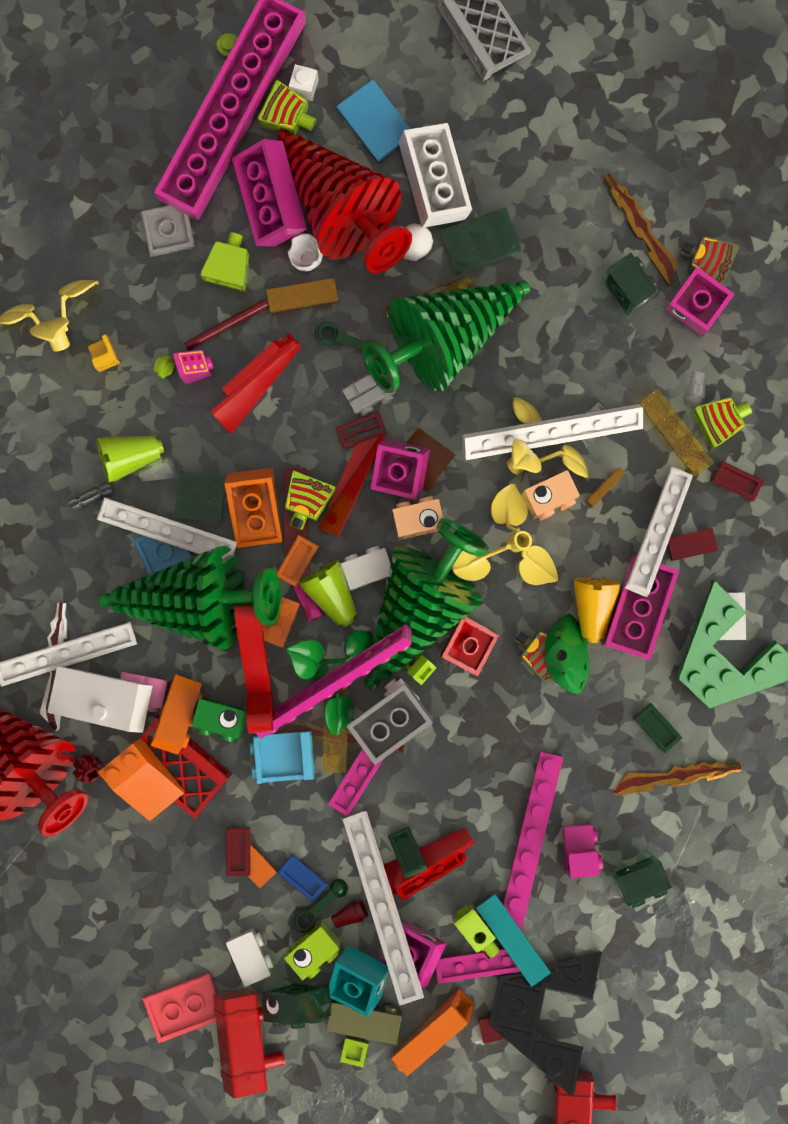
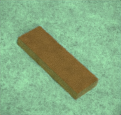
[266,278,339,314]

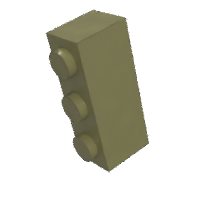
[326,999,402,1045]

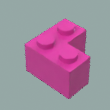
[562,823,603,878]

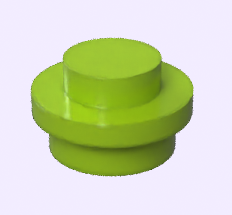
[217,33,238,57]
[154,355,174,378]

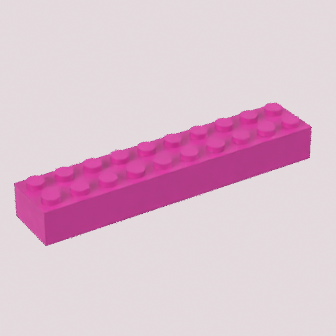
[154,0,306,221]

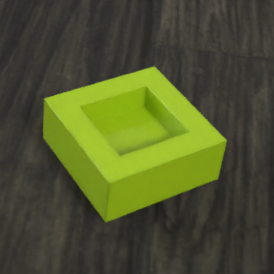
[340,1036,369,1067]

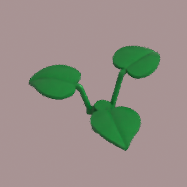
[285,630,374,736]

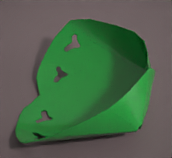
[545,614,590,694]

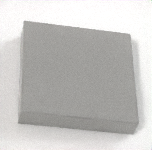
[141,205,196,257]

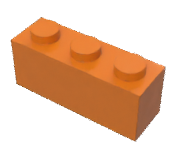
[150,674,203,755]

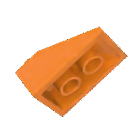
[224,468,283,548]
[98,738,185,821]

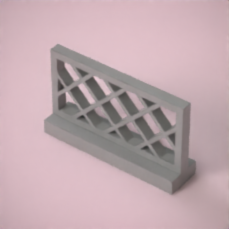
[435,0,531,81]

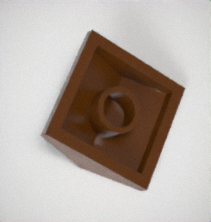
[406,428,455,492]

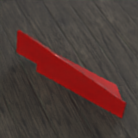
[210,333,301,433]
[318,434,386,538]
[384,828,474,901]

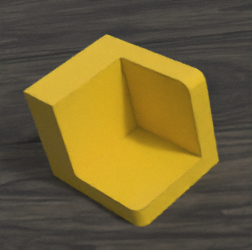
[88,334,120,372]

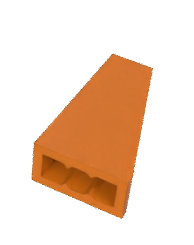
[391,988,475,1076]

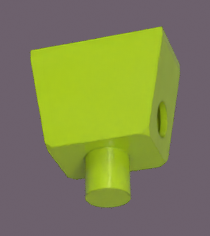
[201,232,249,291]

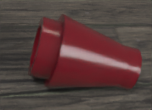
[331,899,368,929]

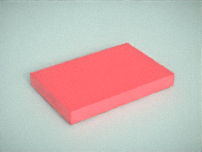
[142,972,218,1043]

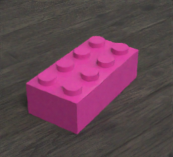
[232,139,307,247]
[602,555,680,660]

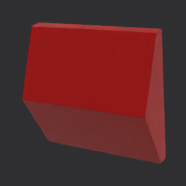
[440,617,500,676]

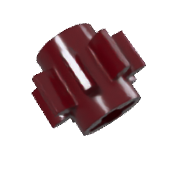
[72,753,103,784]

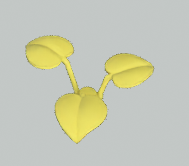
[0,280,99,352]
[506,397,589,478]
[452,484,558,585]

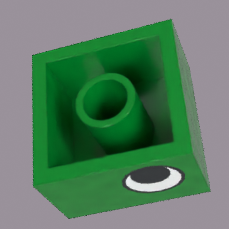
[191,698,246,742]

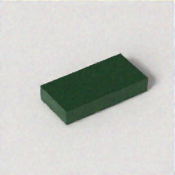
[633,703,682,754]
[388,827,428,879]

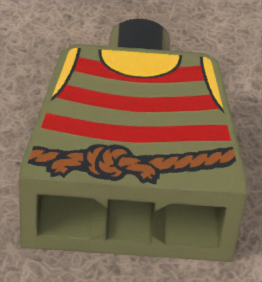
[680,237,740,285]
[514,630,566,684]

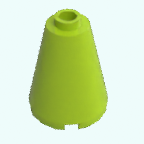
[96,436,164,483]
[299,560,357,627]

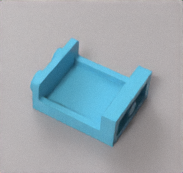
[250,731,316,784]

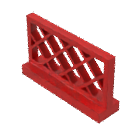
[140,715,232,819]

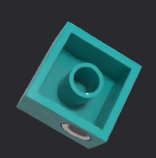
[326,945,389,1017]

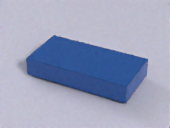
[277,854,328,902]

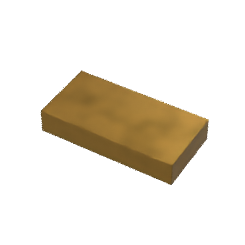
[585,468,626,508]

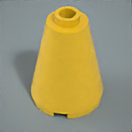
[573,577,620,643]

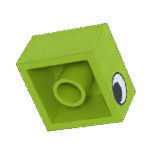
[284,919,341,981]

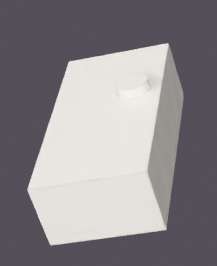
[398,123,472,228]
[47,666,153,733]

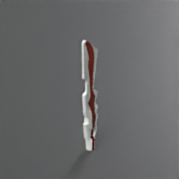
[40,602,67,731]

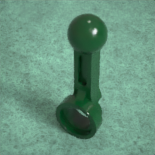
[315,321,368,351]
[291,879,348,933]

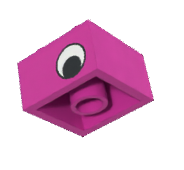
[665,267,734,337]
[371,438,430,500]
[380,921,447,988]

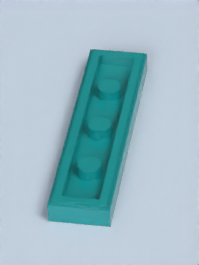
[476,893,551,987]

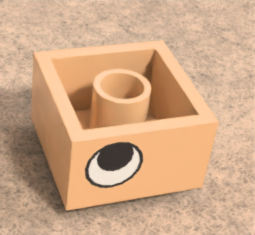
[521,470,580,521]
[392,496,443,540]

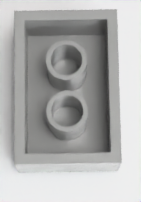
[346,682,434,765]

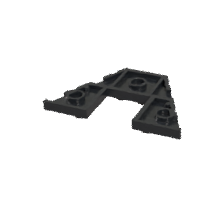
[489,951,602,1097]

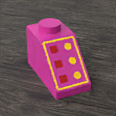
[173,350,214,384]

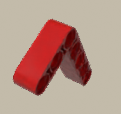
[234,604,274,734]

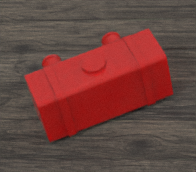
[213,989,285,1098]
[554,1071,616,1124]

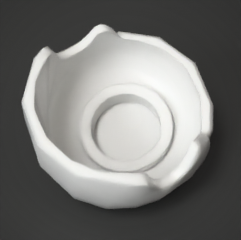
[403,223,433,261]
[288,233,323,271]

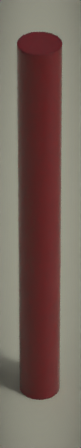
[184,299,269,351]

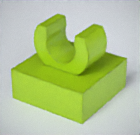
[405,655,437,685]

